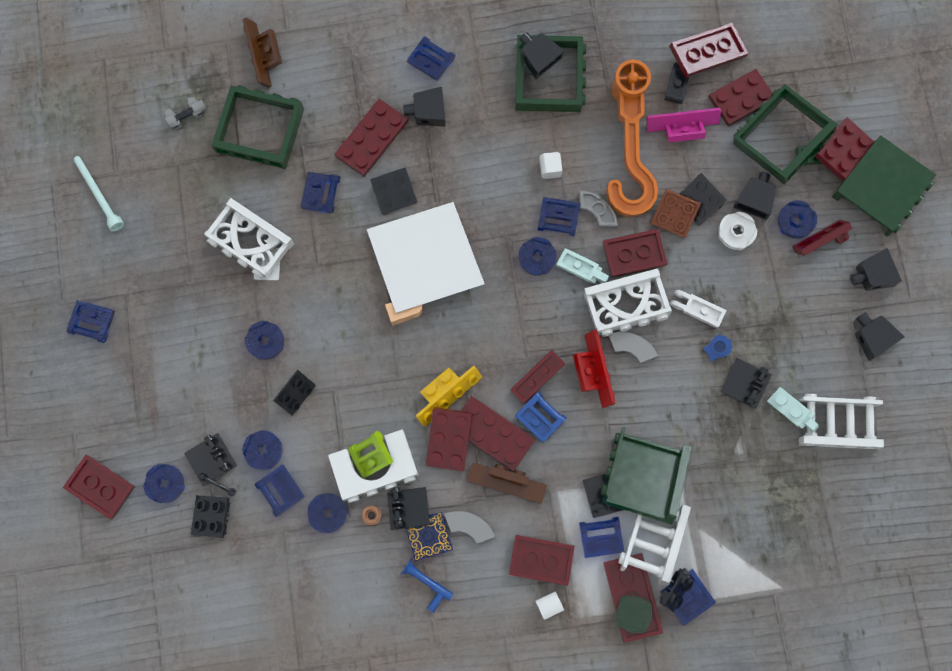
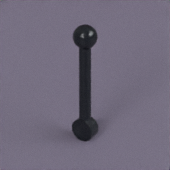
[198,473,236,496]

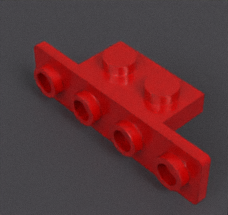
[573,330,615,408]

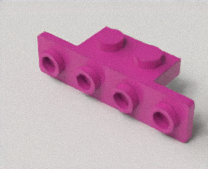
[646,108,721,142]

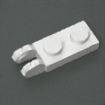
[670,290,727,329]

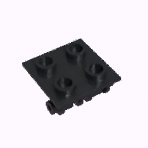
[370,167,417,215]
[679,173,727,226]
[721,358,772,409]
[273,369,316,416]
[184,433,237,486]
[582,474,623,518]
[387,487,430,530]
[191,495,231,538]
[659,568,694,612]

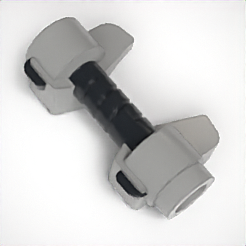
[165,97,207,130]

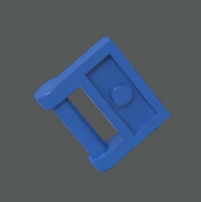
[515,392,567,443]

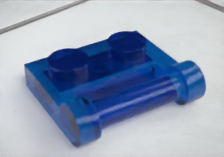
[407,36,456,81]
[301,172,341,213]
[538,197,580,236]
[67,300,115,343]
[254,464,305,517]
[579,517,625,558]

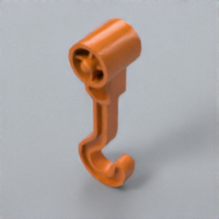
[606,59,658,218]

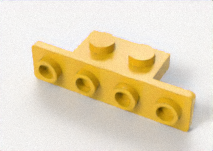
[416,366,482,427]

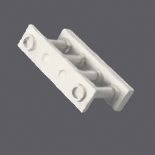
[799,394,884,450]
[618,505,691,587]

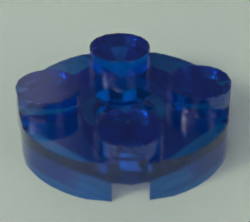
[778,200,817,239]
[519,237,557,275]
[245,321,284,360]
[242,430,283,470]
[143,464,185,503]
[308,493,348,533]

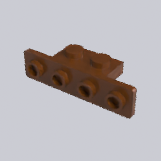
[243,18,282,88]
[467,463,547,504]

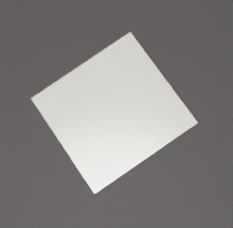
[367,202,484,313]

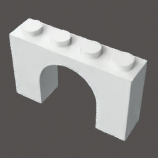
[328,429,419,503]

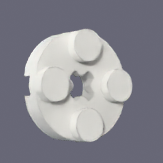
[718,212,757,251]

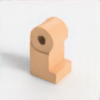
[385,302,423,326]

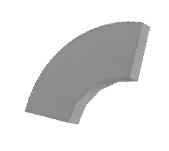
[579,191,618,228]
[608,332,658,364]
[444,511,495,544]

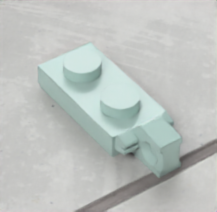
[556,248,609,284]
[767,387,819,433]

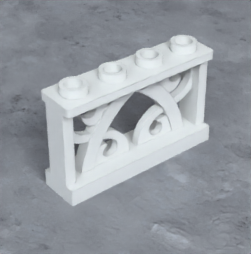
[204,198,294,279]
[583,268,672,337]

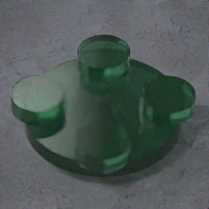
[615,595,652,633]

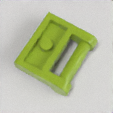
[349,431,394,479]

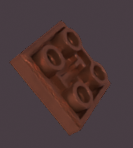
[651,189,701,238]

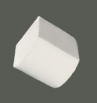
[539,152,562,179]
[535,592,564,620]

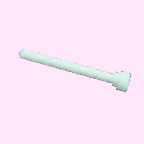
[74,156,124,231]

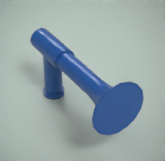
[400,557,454,613]

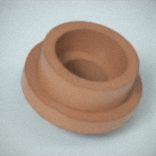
[362,505,382,525]

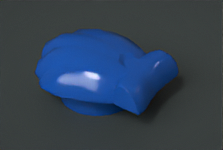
[703,335,732,362]

